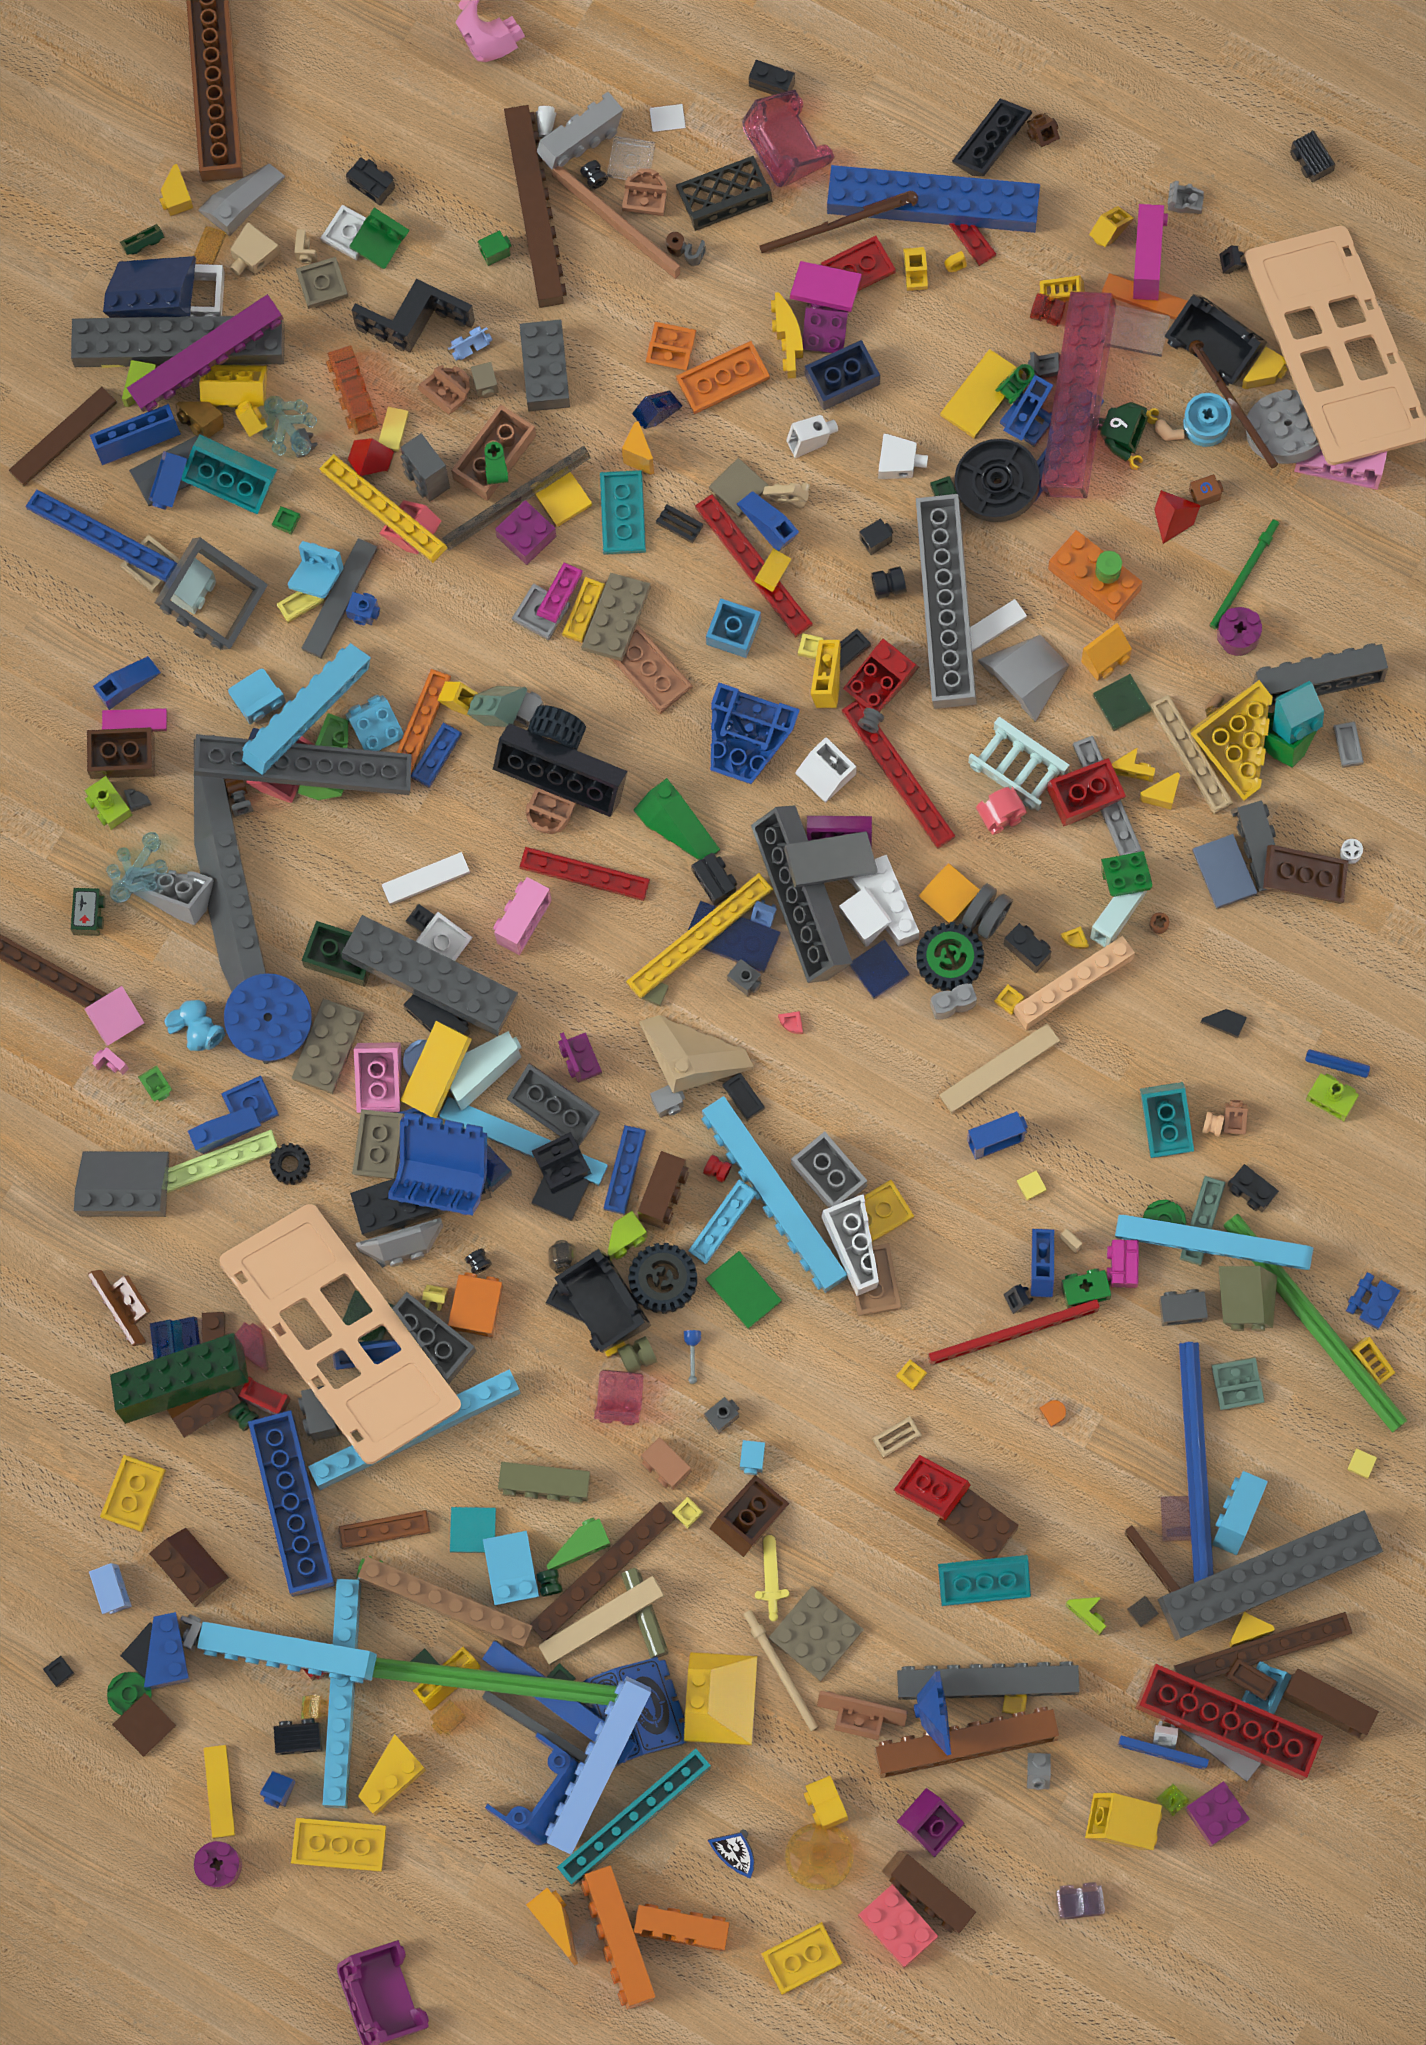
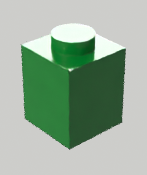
[478,230,512,266]

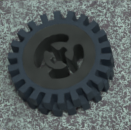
[628,1243,697,1314]

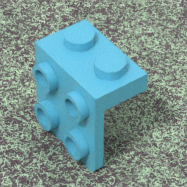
[288,541,344,598]
[228,669,286,725]
[345,695,404,751]

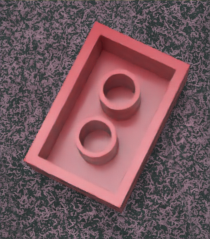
[858,1884,938,1969]

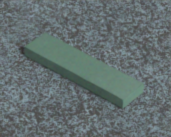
[1179,1176,1226,1266]

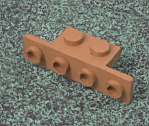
[817,1691,908,1740]

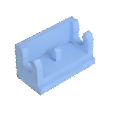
[89,1563,132,1614]

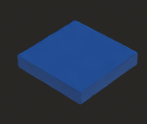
[221,1075,279,1124]

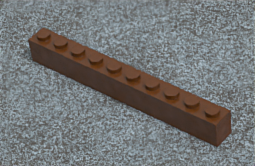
[504,105,567,308]

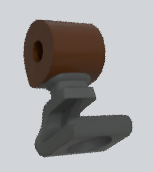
[666,232,706,266]
[225,779,254,817]

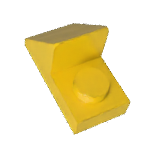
[1112,748,1156,782]

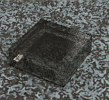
[1127,1596,1159,1628]

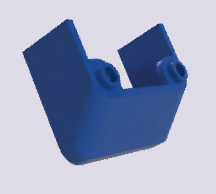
[485,1733,579,1846]

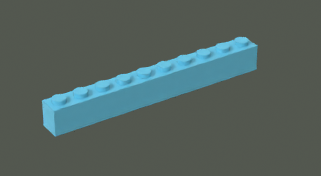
[701,1096,847,1293]
[308,1369,521,1490]
[322,1579,361,1809]

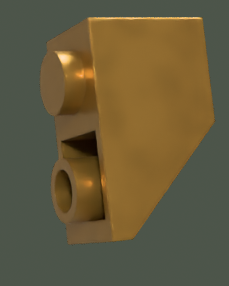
[176,401,225,438]

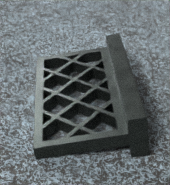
[676,156,773,231]

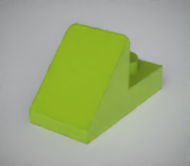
[1065,1597,1106,1635]

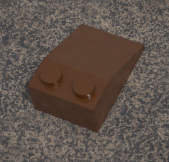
[709,1475,789,1557]

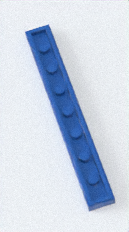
[25,490,177,582]
[482,1640,637,1763]

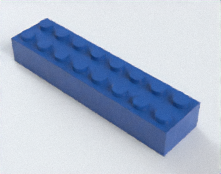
[248,1410,336,1597]

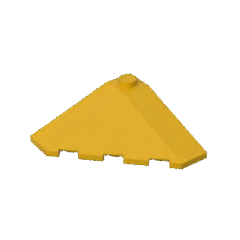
[1190,680,1273,801]

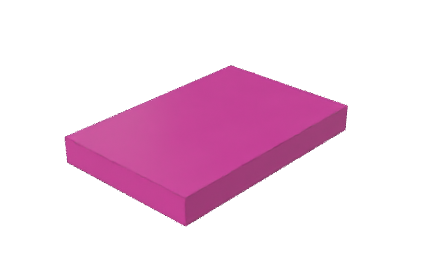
[790,261,862,312]

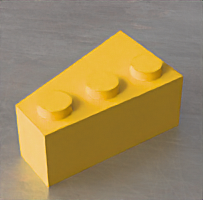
[358,1734,426,1816]

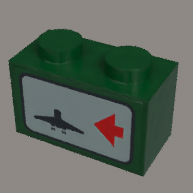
[71,888,105,936]

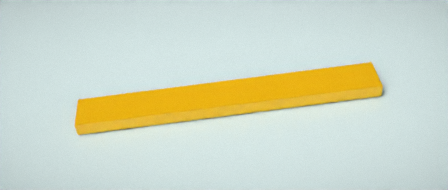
[319,454,447,563]
[626,873,773,999]

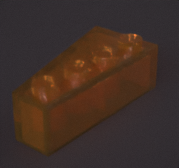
[325,345,379,435]

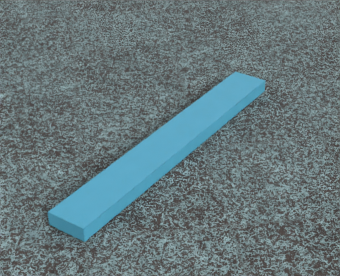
[439,1097,608,1186]

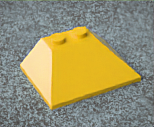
[684,1652,757,1746]

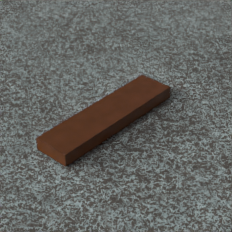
[1125,1525,1181,1593]

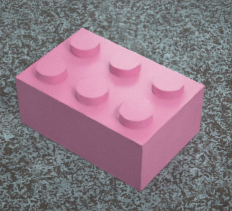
[493,877,552,956]

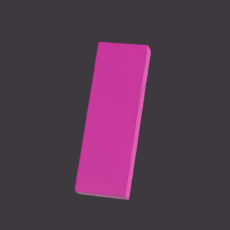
[537,563,583,623]
[102,708,167,731]

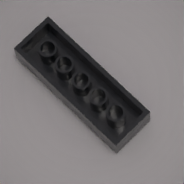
[492,723,628,817]
[350,1178,492,1238]

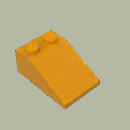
[526,1888,578,1966]

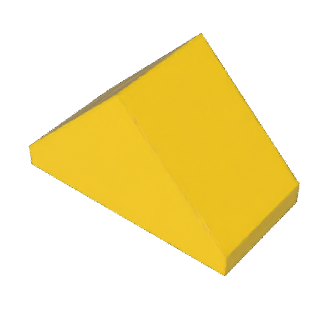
[1139,772,1180,810]
[1229,1612,1275,1647]

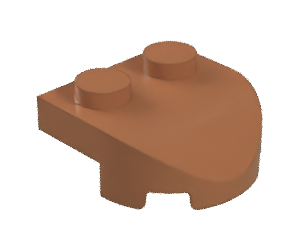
[622,168,667,216]
[418,365,471,415]
[526,787,576,834]

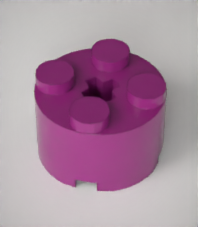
[1217,607,1262,656]
[194,1841,242,1889]

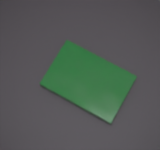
[705,1251,782,1330]

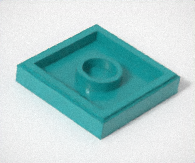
[450,1507,496,1553]

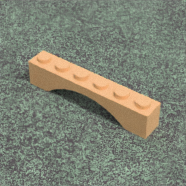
[1014,935,1135,1030]

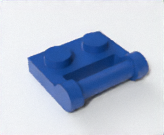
[1000,392,1057,447]

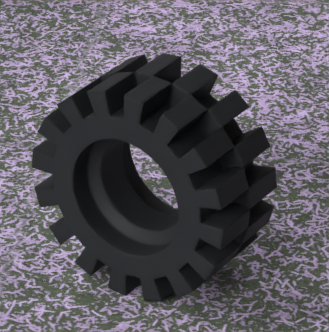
[269,1143,311,1185]

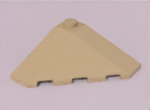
[639,1015,754,1093]

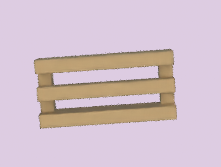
[872,1416,922,1459]

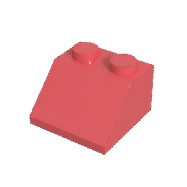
[379,500,441,554]

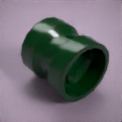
[228,1400,259,1431]
[536,1569,563,1597]

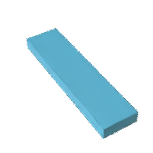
[688,1179,758,1264]

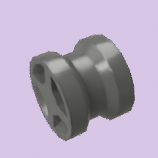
[858,707,884,733]

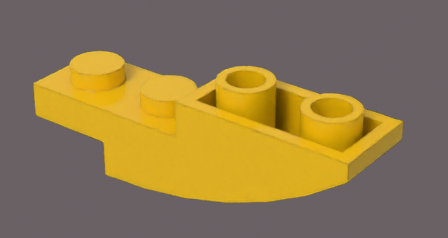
[771,292,803,379]

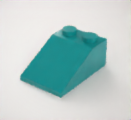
[1140,1082,1194,1158]

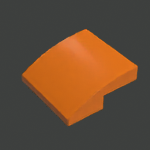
[646,322,696,371]

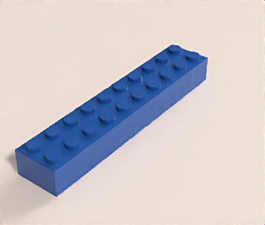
[827,165,1040,233]

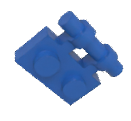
[1346,1272,1400,1330]

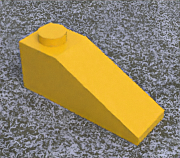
[810,640,841,708]

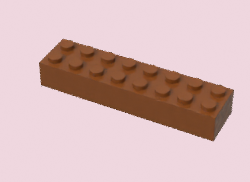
[875,1707,1059,1778]

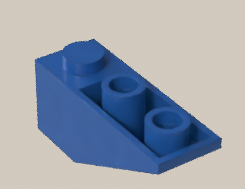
[737,491,799,551]
[93,656,161,710]

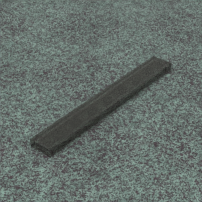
[442,446,591,551]

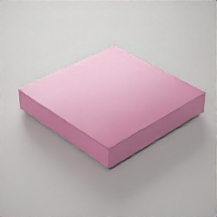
[84,986,144,1046]

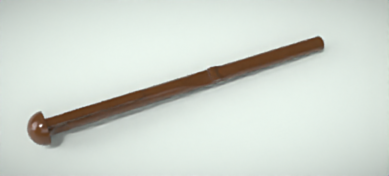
[759,191,919,253]
[1189,340,1278,469]

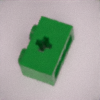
[1061,1268,1111,1309]

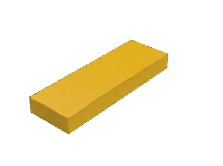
[562,577,605,643]

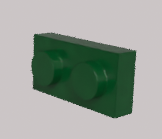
[120,224,165,255]

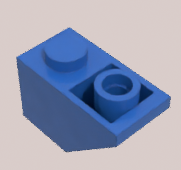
[260,1771,296,1809]

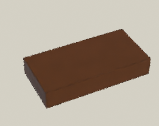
[1227,1658,1278,1702]

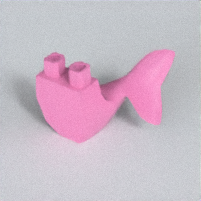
[456,0,525,62]

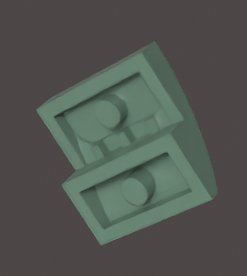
[1211,1357,1264,1410]

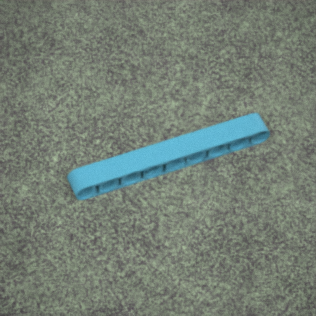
[1115,1215,1314,1270]

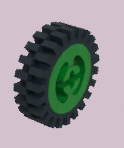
[916,922,984,991]

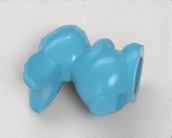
[164,1000,226,1051]

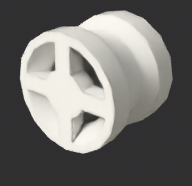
[1340,839,1363,864]

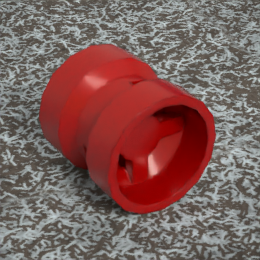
[703,1154,732,1184]

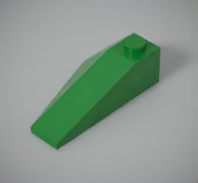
[633,778,720,860]

